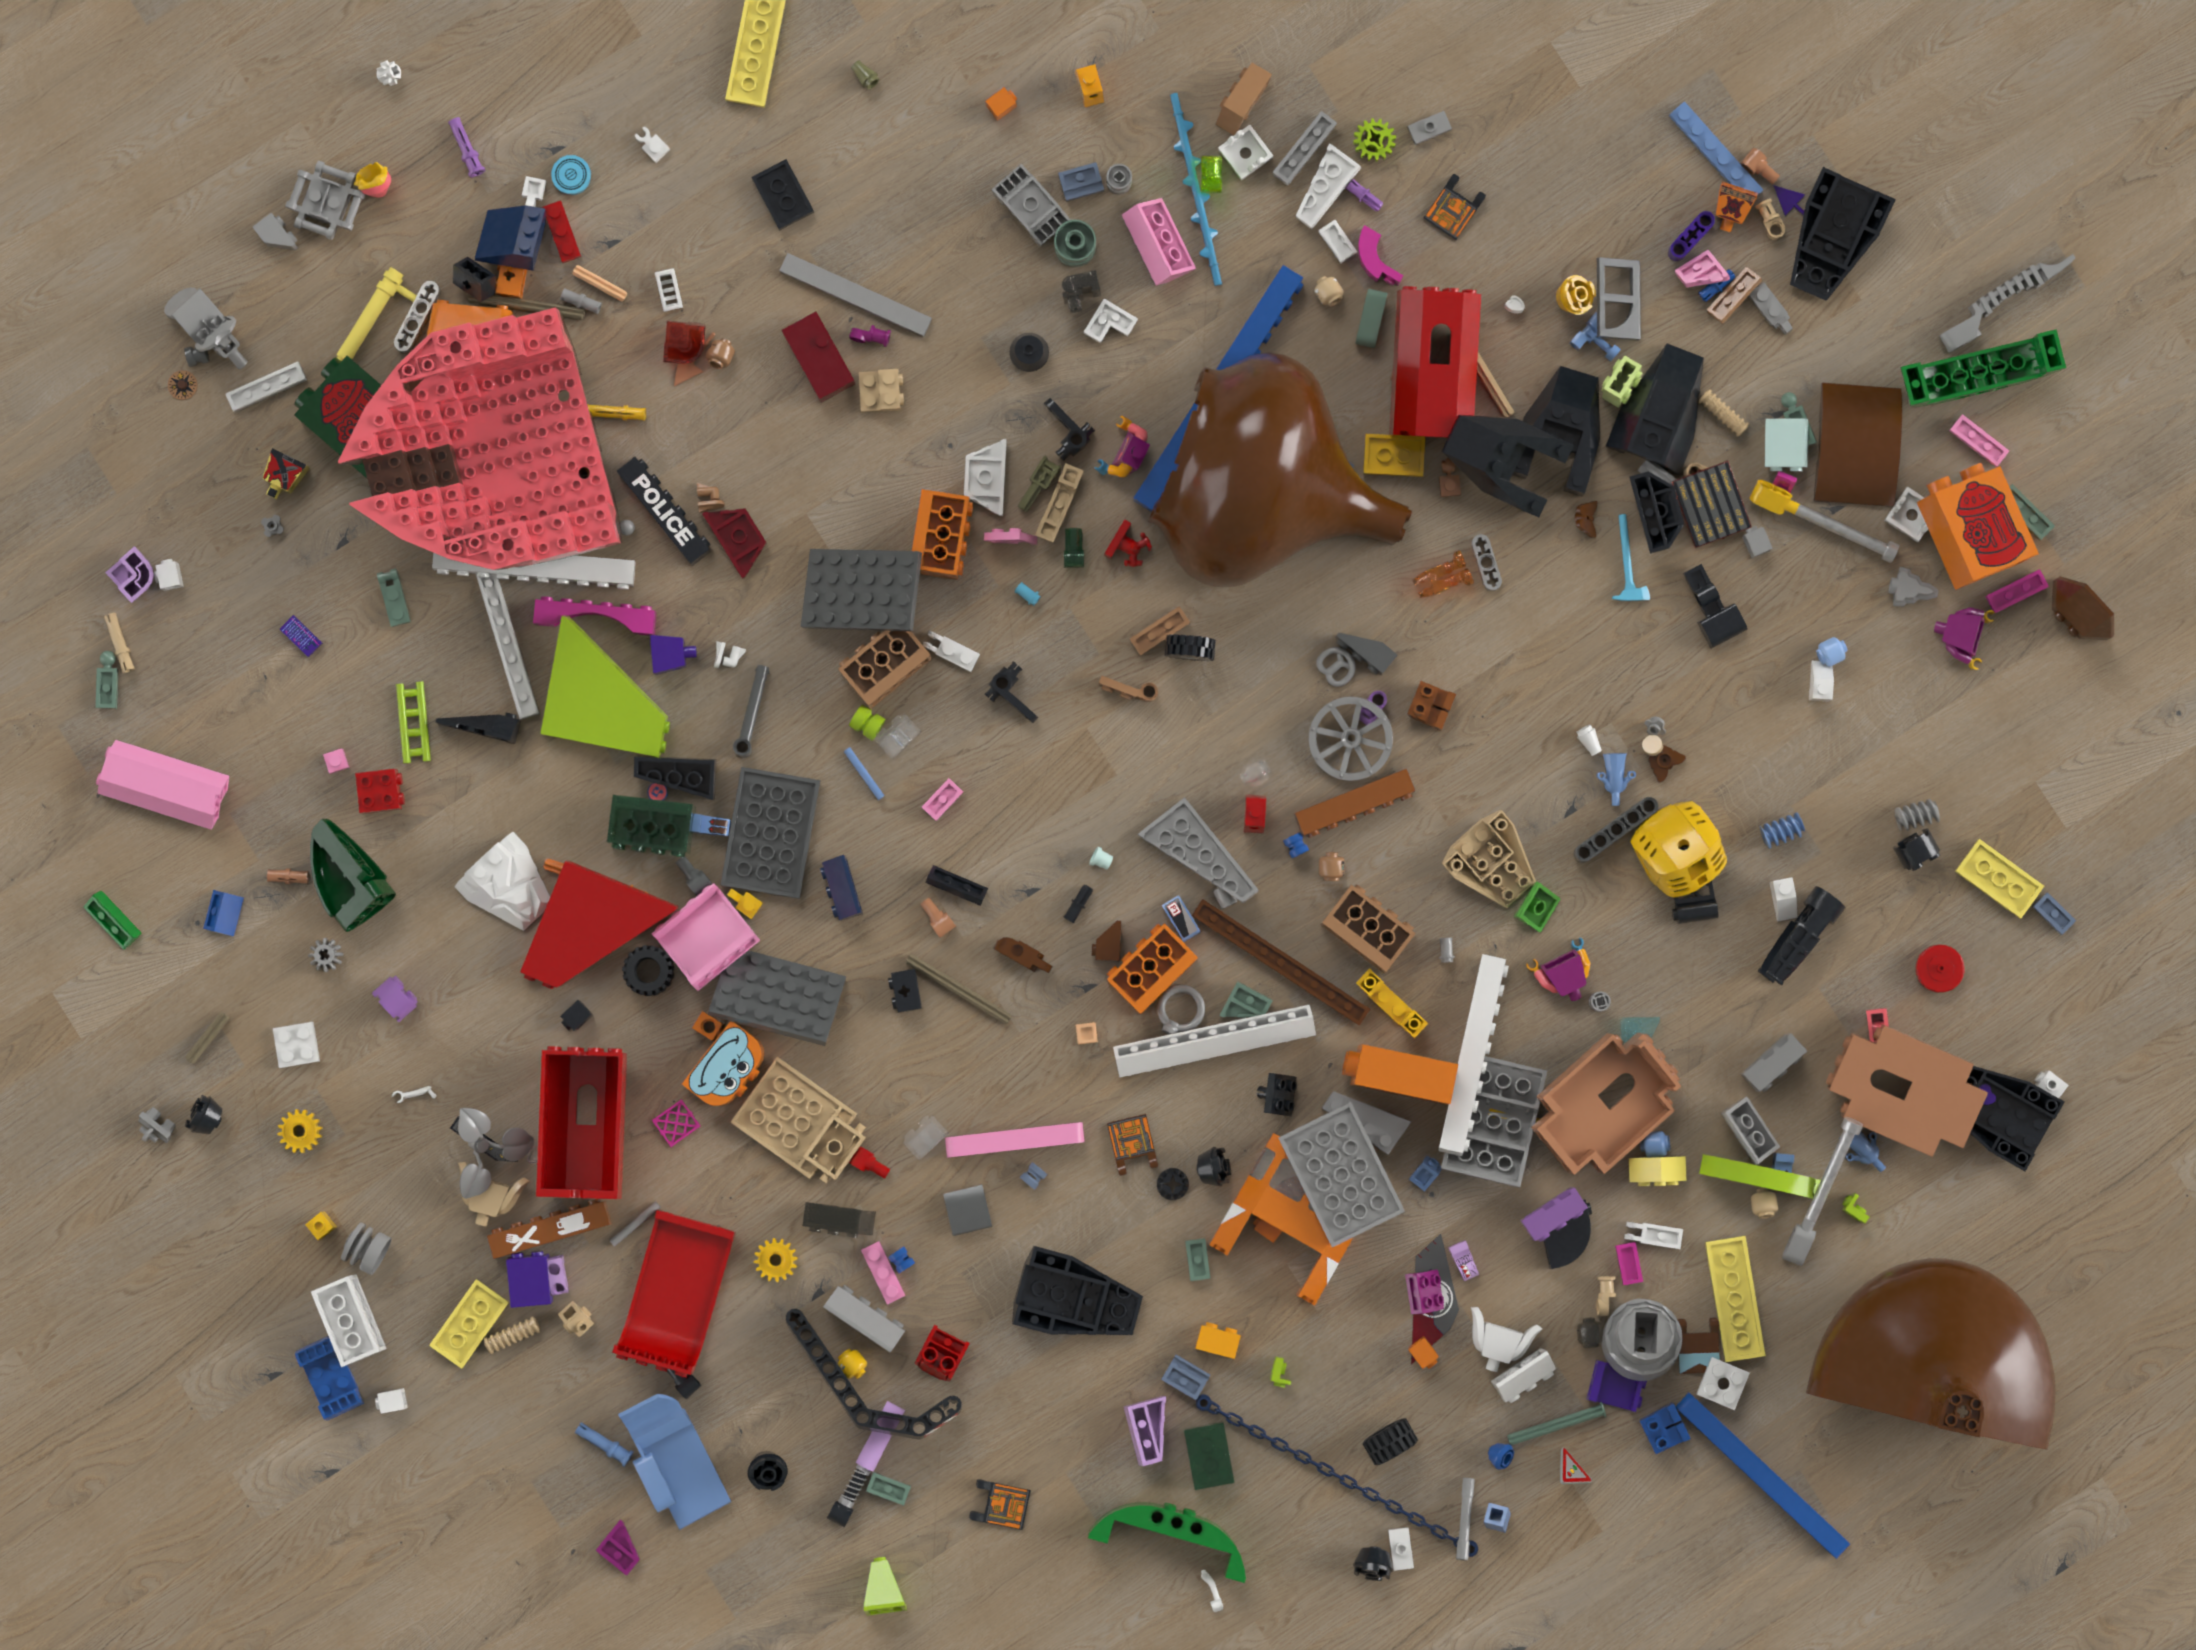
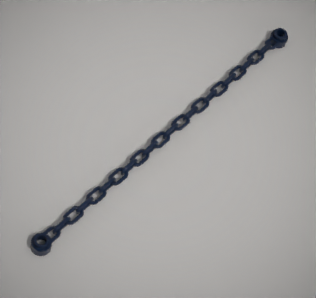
[1195,1394,1478,1557]

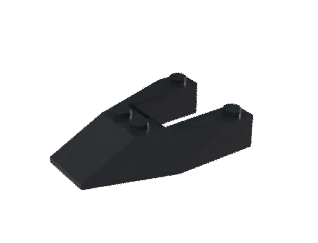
[1512,366,1600,497]
[1442,415,1574,518]

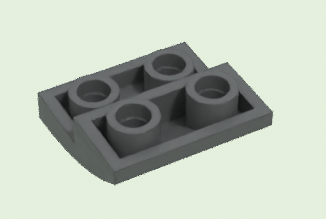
[943,1185,992,1236]

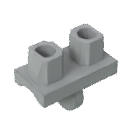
[138,1107,175,1143]

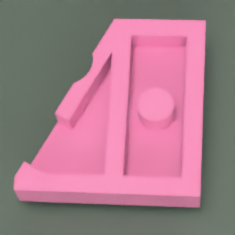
[1675,250,1730,288]
[984,528,1037,545]

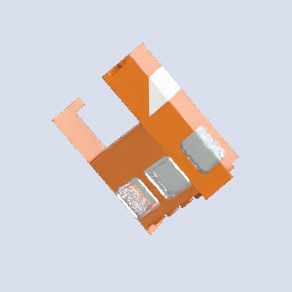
[1209,1133,1353,1306]

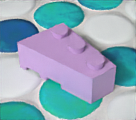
[1123,1396,1166,1466]

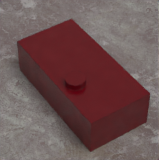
[781,311,856,403]

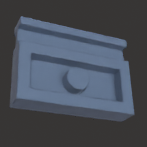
[1058,162,1104,202]
[1161,1355,1210,1400]

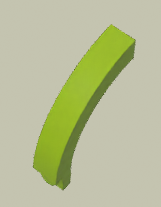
[1699,1154,1821,1199]

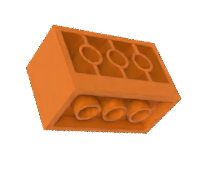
[912,489,973,580]
[1107,923,1198,1015]

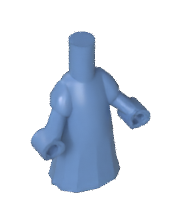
[1596,753,1636,806]
[1839,1131,1886,1172]

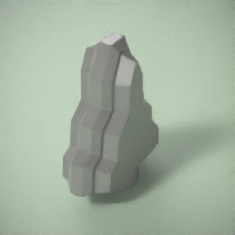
[1888,567,1938,607]

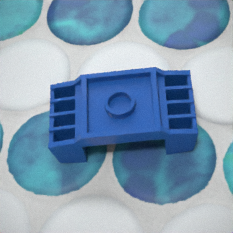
[295,1336,364,1421]

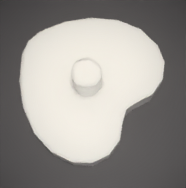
[1504,295,1525,314]

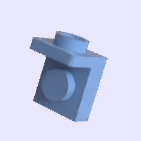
[1409,1156,1441,1192]

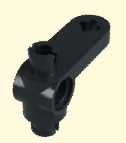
[1044,398,1095,461]
[984,661,1038,723]

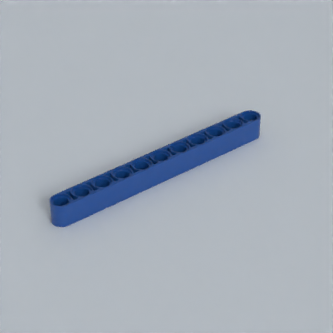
[1675,1392,1850,1559]

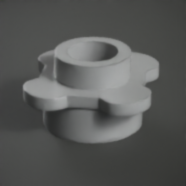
[261,515,283,537]
[1644,717,1666,735]

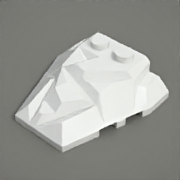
[454,832,550,931]

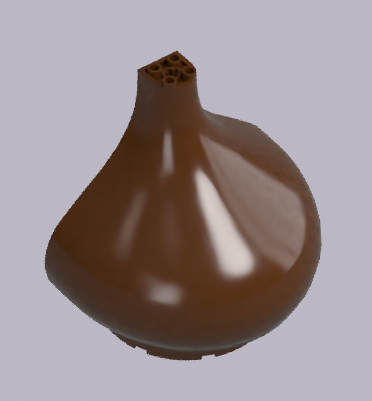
[1148,352,1412,587]
[1806,1258,2056,1450]

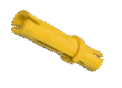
[587,404,646,421]

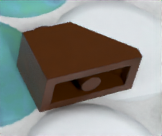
[1091,920,1121,961]

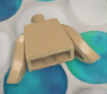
[458,1162,531,1226]

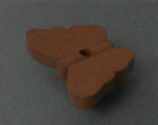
[1575,501,1598,538]
[1648,745,1686,783]

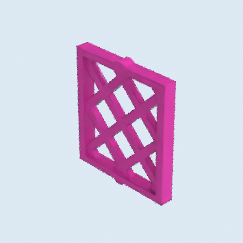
[652,1099,701,1147]

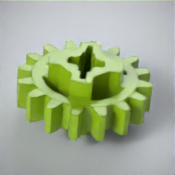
[1353,118,1396,162]

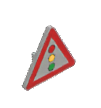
[1560,1447,1592,1484]

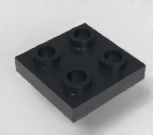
[1257,1073,1297,1117]

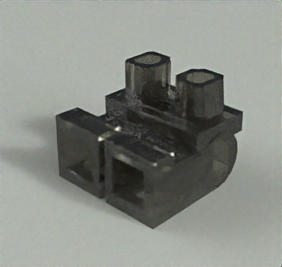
[1062,270,1101,313]

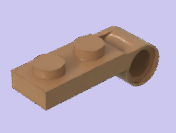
[1099,676,1158,702]

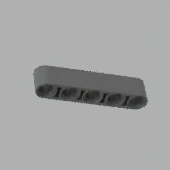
[1574,797,1658,863]

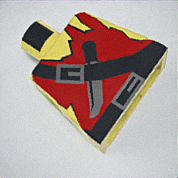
[263,448,310,500]

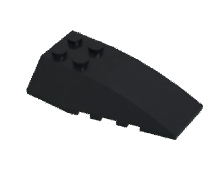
[1790,167,1896,301]
[1012,1246,1143,1335]

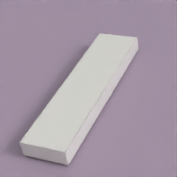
[226,362,307,413]

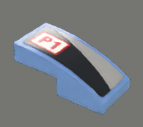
[1162,895,1201,942]

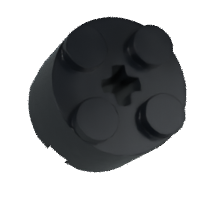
[1893,828,1940,871]

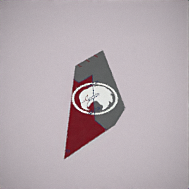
[1411,1234,1459,1365]

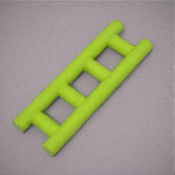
[396,681,431,764]

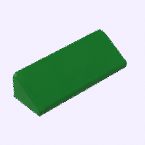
[83,891,141,950]

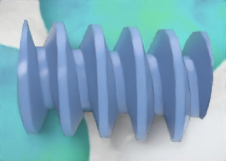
[1759,812,1805,849]

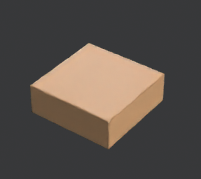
[1076,1022,1098,1045]

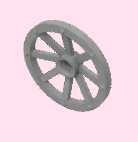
[1309,696,1393,781]

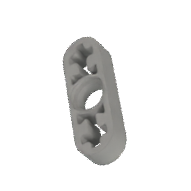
[1471,534,1502,591]

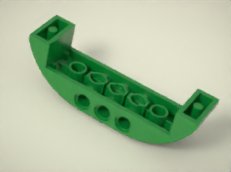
[1900,329,2067,407]
[1088,1502,1246,1583]

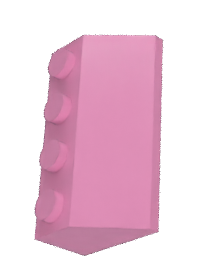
[1122,198,1196,286]

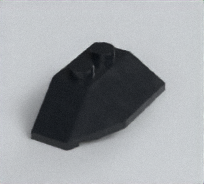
[1629,471,1684,554]

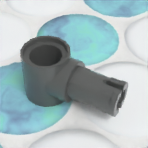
[676,856,712,896]

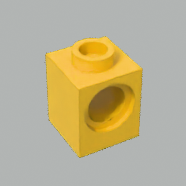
[305,1211,337,1240]

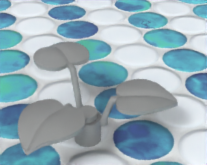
[458,1108,534,1199]

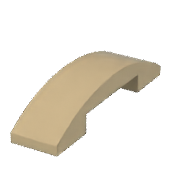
[1035,463,1084,543]

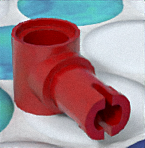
[849,1146,890,1179]

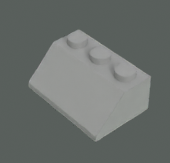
[1721,1096,1780,1165]

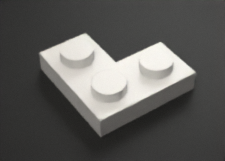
[1083,299,1138,344]

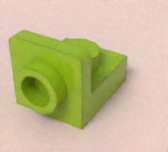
[1842,1193,1869,1224]
[1270,1356,1291,1388]

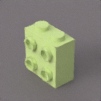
[1601,356,1643,408]

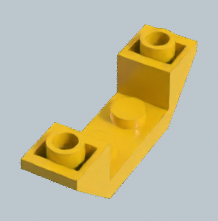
[1356,968,1428,1038]

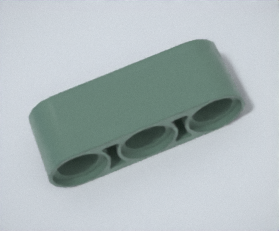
[1355,288,1387,348]

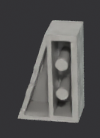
[1741,1033,1807,1092]

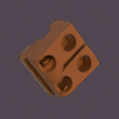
[1407,681,1456,731]

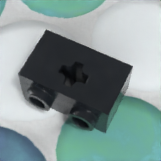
[453,257,496,302]
[888,969,922,1013]

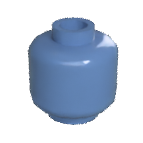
[1640,1131,1670,1158]

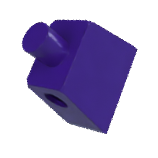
[650,635,697,675]

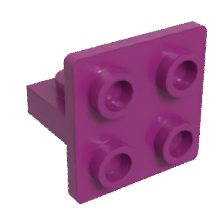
[1405,1269,1444,1314]

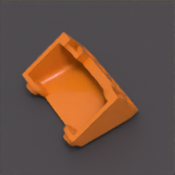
[427,300,513,336]

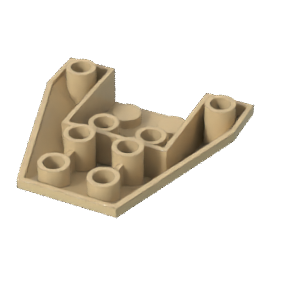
[1442,810,1536,908]

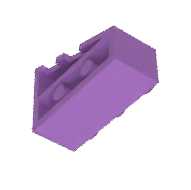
[1520,1187,1588,1242]

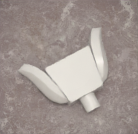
[1470,1307,1543,1372]

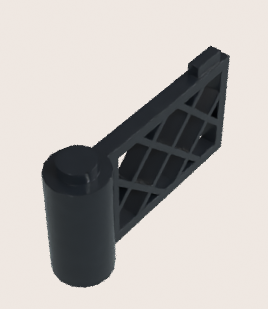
[1671,845,1719,924]

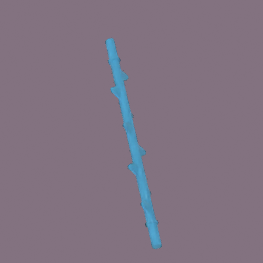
[1170,93,1222,286]

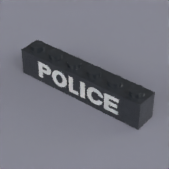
[617,457,711,566]

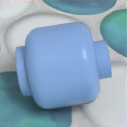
[1816,637,1848,667]

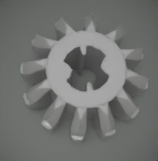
[308,938,343,972]

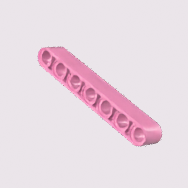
[945,1122,1085,1158]

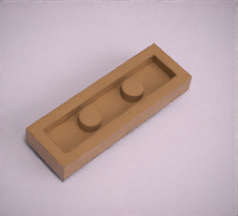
[1707,267,1762,324]
[1129,606,1190,656]

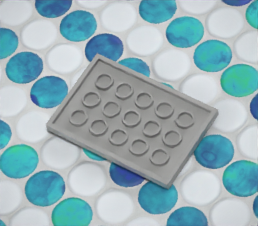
[1278,1102,1405,1247]

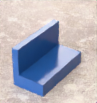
[203,890,244,936]

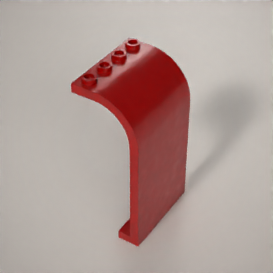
[612,1210,736,1377]

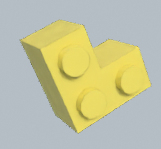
[1629,1156,1687,1186]

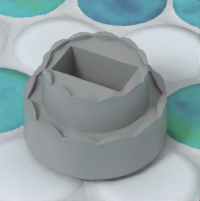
[1601,1299,1682,1381]

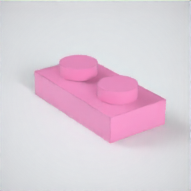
[922,778,963,821]

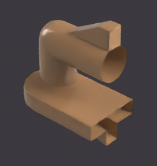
[697,483,725,513]

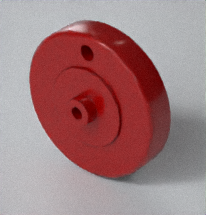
[1915,944,1965,993]

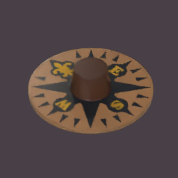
[168,370,198,400]

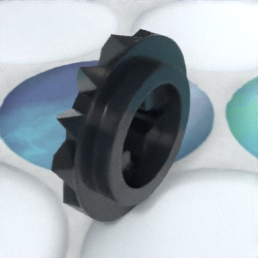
[1157,1168,1189,1200]

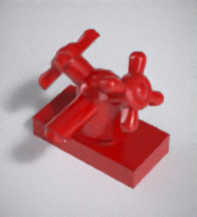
[1104,519,1152,567]

